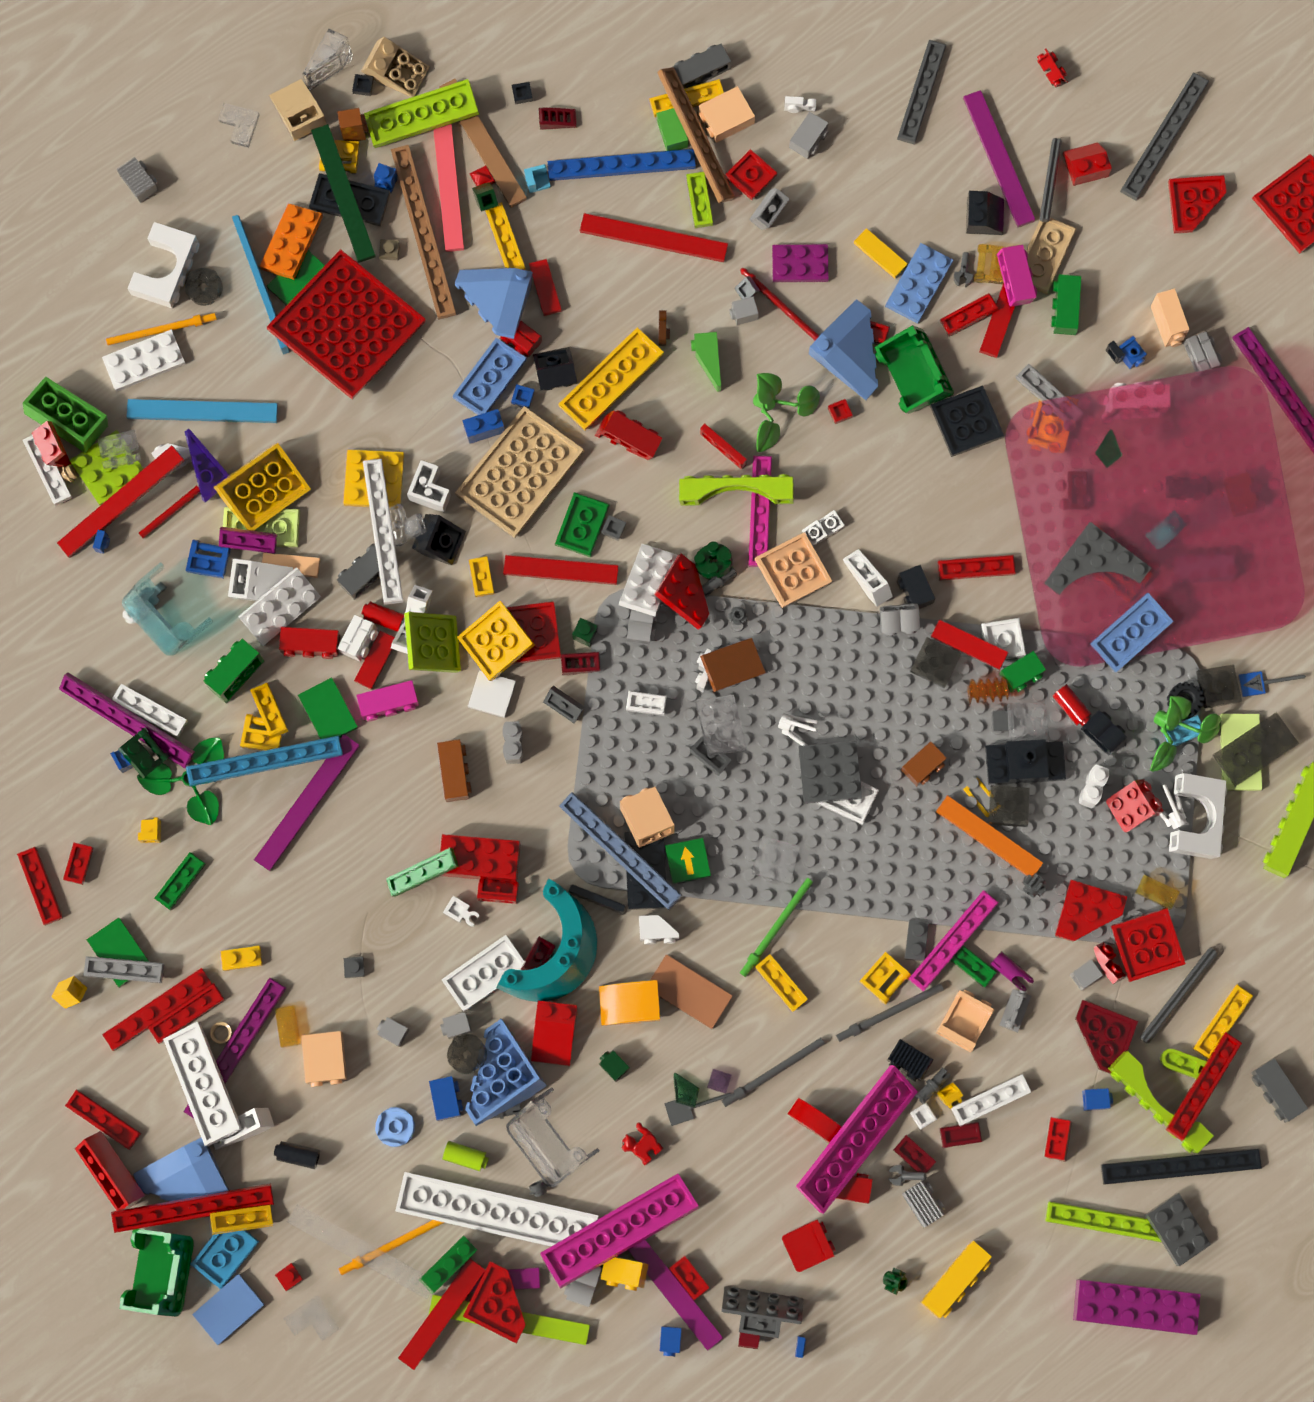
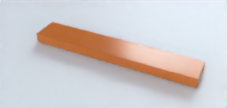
[936,795,1043,876]

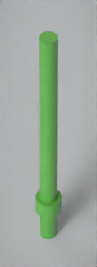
[740,878,813,977]

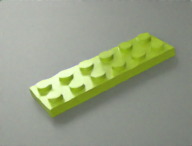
[364,79,479,148]

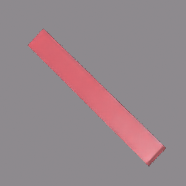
[433,123,464,252]

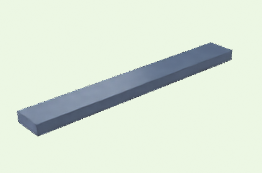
[559,792,682,910]

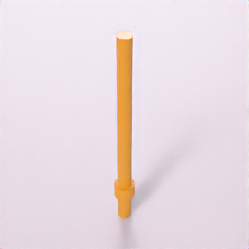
[106,313,217,346]
[338,1220,444,1275]

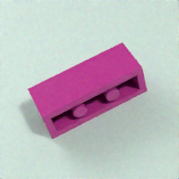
[997,245,1037,307]
[356,680,419,722]

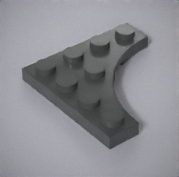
[1043,522,1151,595]

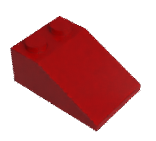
[531,1000,578,1066]

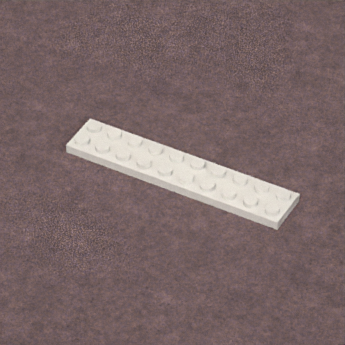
[395,1172,598,1246]

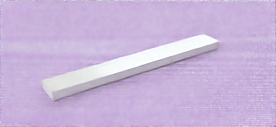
[363,459,403,605]

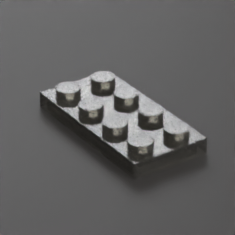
[1213,712,1299,787]

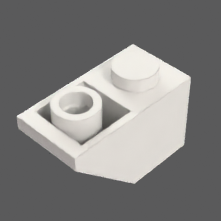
[639,915,679,945]

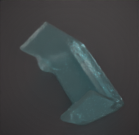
[122,562,213,656]

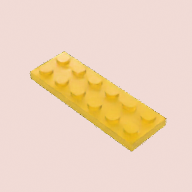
[558,327,664,431]

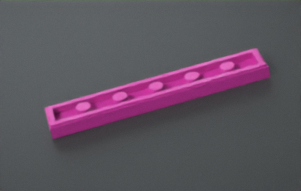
[748,456,772,567]
[909,890,999,992]

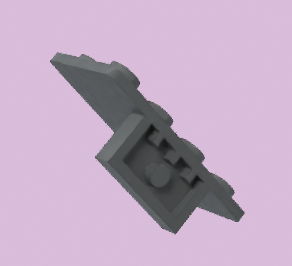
[721,1286,804,1338]

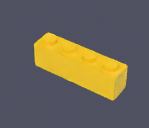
[920,1241,992,1319]

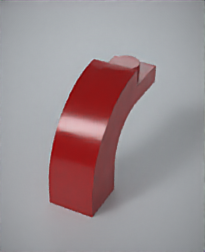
[787,1098,842,1143]

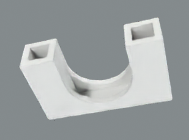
[127,222,199,308]
[1169,773,1227,859]

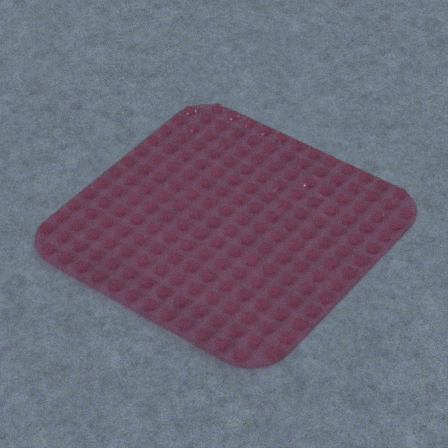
[1005,366,1305,667]

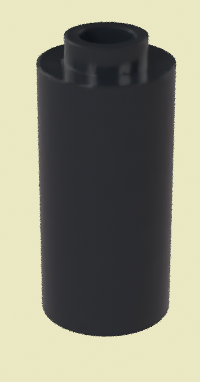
[274,1141,320,1169]

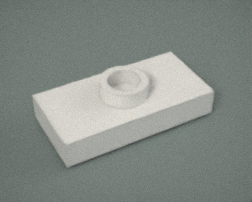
[626,691,667,716]

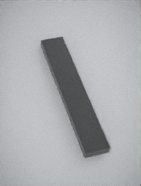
[897,40,946,145]

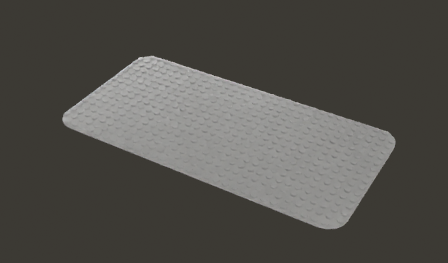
[568,589,1203,945]

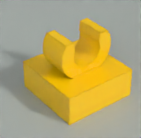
[937,1082,963,1110]

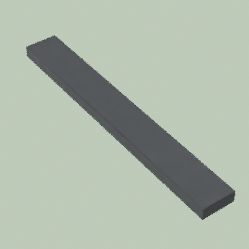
[1120,72,1209,201]

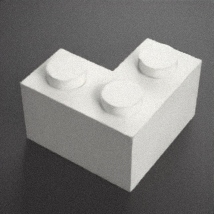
[407,460,451,513]

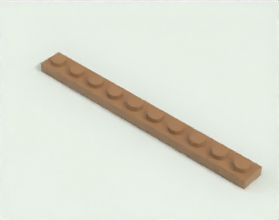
[391,145,456,320]

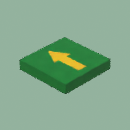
[665,838,711,884]

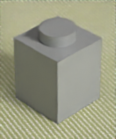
[729,296,759,325]
[1070,960,1103,991]
[440,1012,472,1039]
[377,1017,409,1047]

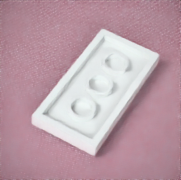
[102,329,186,392]
[619,544,678,616]
[238,567,321,646]
[441,935,524,1012]

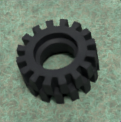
[1167,682,1204,718]

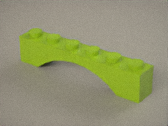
[679,474,794,506]
[1108,1051,1214,1153]

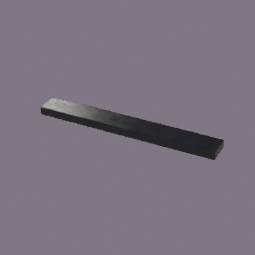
[1101,1149,1262,1185]

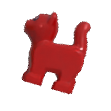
[621,1122,663,1165]

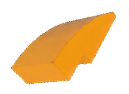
[599,980,660,1026]

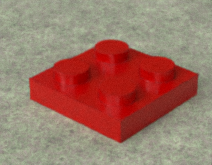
[725,149,777,201]

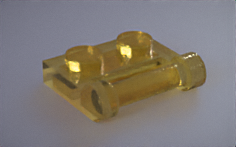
[974,244,1004,285]

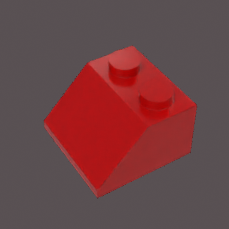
[1063,142,1112,186]

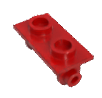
[1037,48,1068,88]

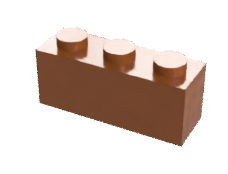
[437,739,472,802]

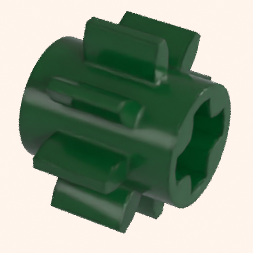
[883,1268,908,1295]

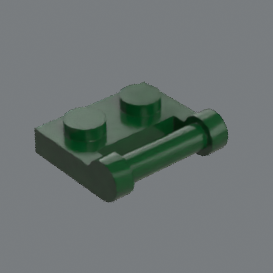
[118,727,170,778]

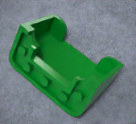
[875,325,954,414]
[119,1229,194,1317]

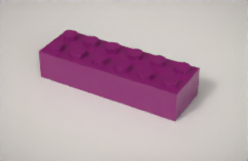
[1073,1280,1200,1335]

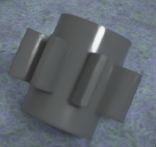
[1022,873,1047,898]

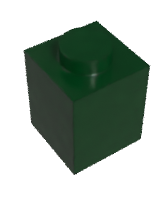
[472,182,499,212]
[572,618,598,647]
[599,1050,630,1082]

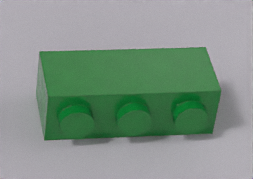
[1051,274,1081,335]
[418,1235,477,1294]

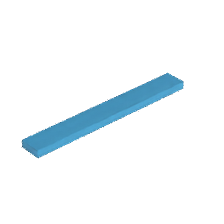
[232,215,289,355]
[126,399,278,423]
[186,736,343,787]

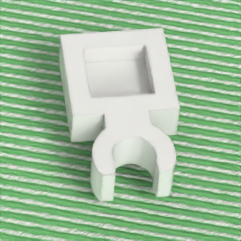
[784,96,816,113]
[443,896,480,927]

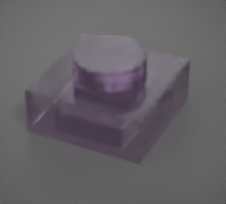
[707,1069,732,1094]

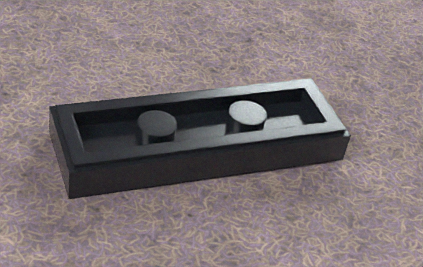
[569,884,626,915]

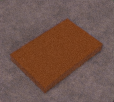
[700,638,765,692]

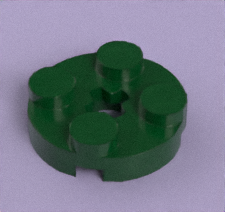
[694,541,733,579]

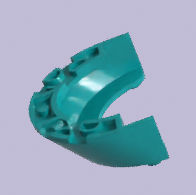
[496,878,597,1002]

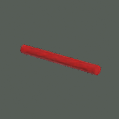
[139,485,200,538]

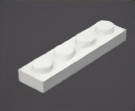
[23,435,72,506]
[112,684,188,737]
[951,1074,1031,1126]

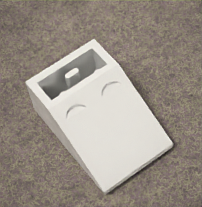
[228,559,293,601]

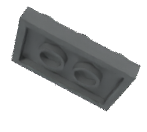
[1145,1193,1211,1266]

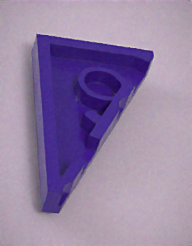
[184,428,230,503]

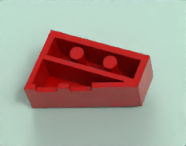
[594,410,662,460]

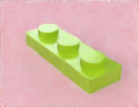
[686,172,713,228]

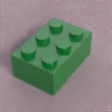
[203,638,265,703]

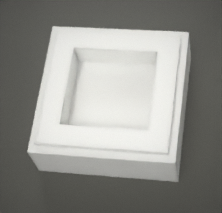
[910,1102,937,1130]

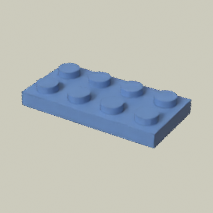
[885,243,953,324]
[452,338,527,415]
[1090,593,1174,672]

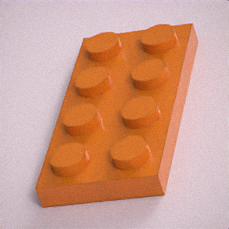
[259,203,323,280]

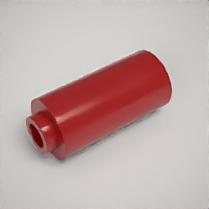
[361,601,404,632]
[1052,684,1092,727]

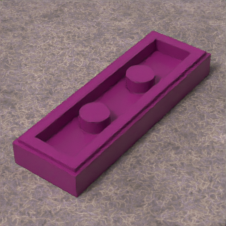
[219,527,277,554]

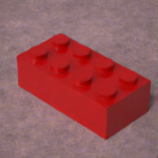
[440,834,521,882]

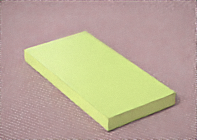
[223,507,300,547]
[1220,714,1262,791]

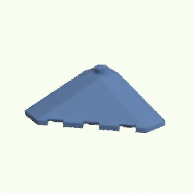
[455,268,533,339]
[809,299,878,400]
[465,1019,547,1126]
[133,1137,230,1201]

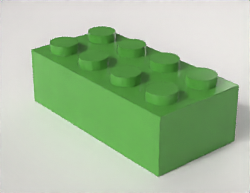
[22,376,108,453]

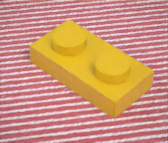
[469,556,494,598]
[221,946,263,971]

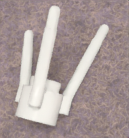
[778,714,818,746]
[1160,785,1187,829]

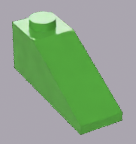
[691,332,721,392]

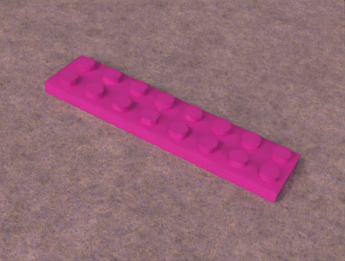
[796,1065,918,1214]
[540,1174,699,1289]

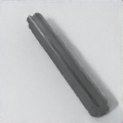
[1040,138,1062,222]

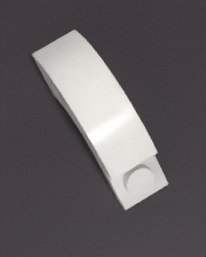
[391,585,432,654]

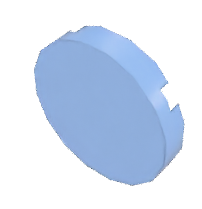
[375,1107,415,1147]

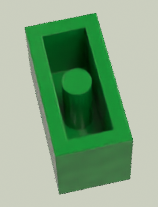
[999,651,1046,693]

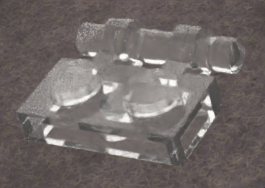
[97,430,141,469]

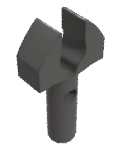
[953,252,973,287]
[889,1165,927,1186]

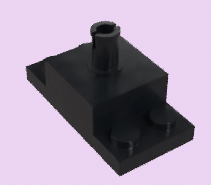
[985,739,1066,785]

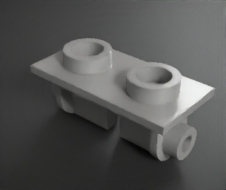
[1000,989,1031,1033]

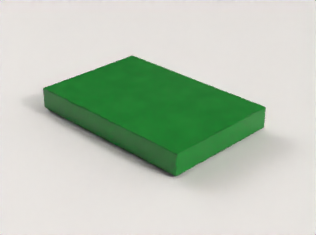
[267,250,325,306]
[555,492,610,558]
[298,677,358,739]
[86,917,149,988]

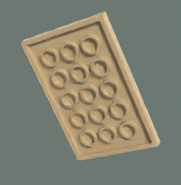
[455,406,584,538]

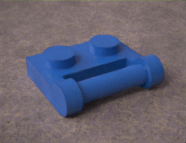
[186,539,231,579]

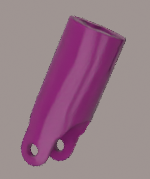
[991,951,1034,991]

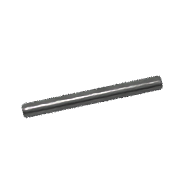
[1140,947,1218,1043]

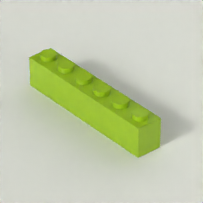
[1262,762,1314,878]

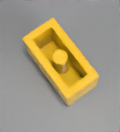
[601,1257,649,1291]

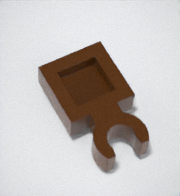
[659,310,670,346]

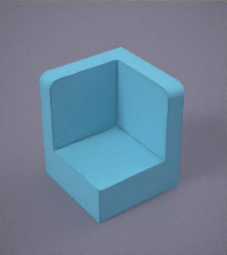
[524,164,550,193]

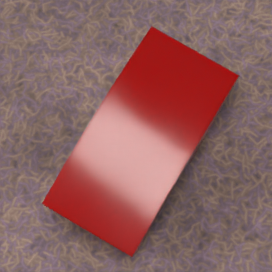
[1094,942,1126,984]

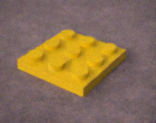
[343,450,404,509]
[457,601,535,682]

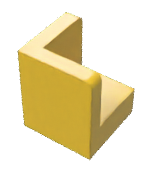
[138,817,161,843]
[51,976,87,1008]

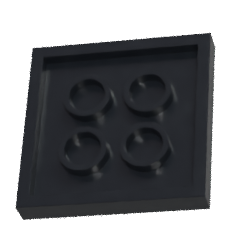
[930,385,1004,457]

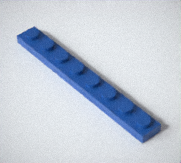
[547,149,696,181]

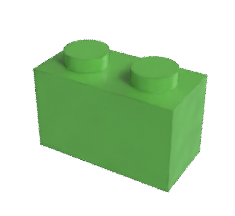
[656,108,689,151]

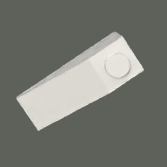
[843,549,893,607]
[214,1108,274,1150]

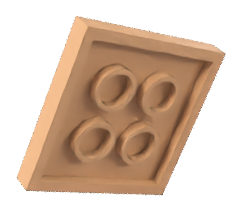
[755,532,832,608]

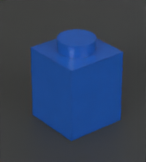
[1082,1088,1113,1111]
[660,1326,681,1357]

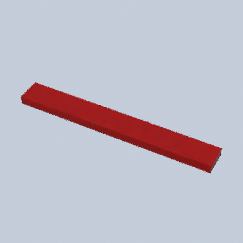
[580,213,728,263]
[57,445,185,558]
[111,1183,274,1233]

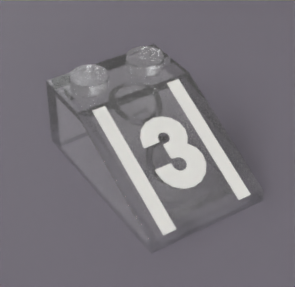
[302,29,353,91]

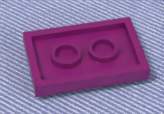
[772,244,829,282]

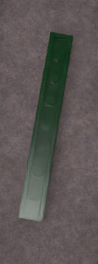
[311,124,376,263]

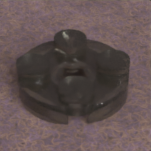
[185,268,223,306]
[447,1034,487,1074]

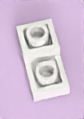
[802,510,845,546]
[695,649,711,693]

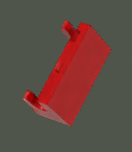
[477,879,519,904]
[1044,1117,1072,1162]

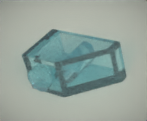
[1145,510,1187,549]

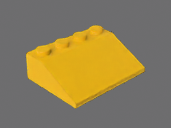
[214,443,311,531]

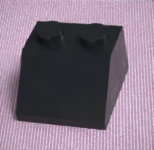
[966,190,1004,235]
[533,347,577,390]
[412,514,466,565]

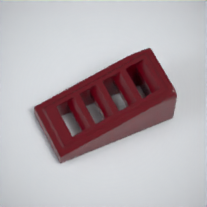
[539,107,577,130]
[561,652,600,676]

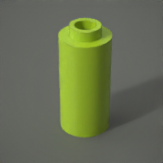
[442,1141,489,1171]

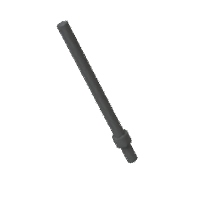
[836,983,944,1042]
[721,1038,825,1107]

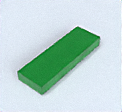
[154,852,206,911]
[950,945,997,988]

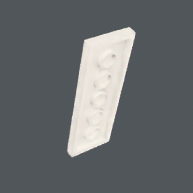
[163,1022,242,1147]

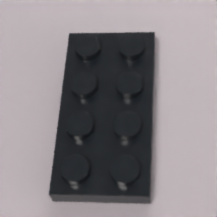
[309,173,390,227]
[625,832,666,910]

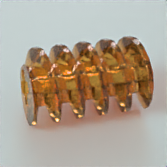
[967,677,1009,704]

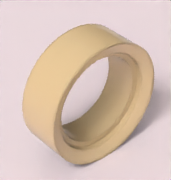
[210,1022,233,1044]

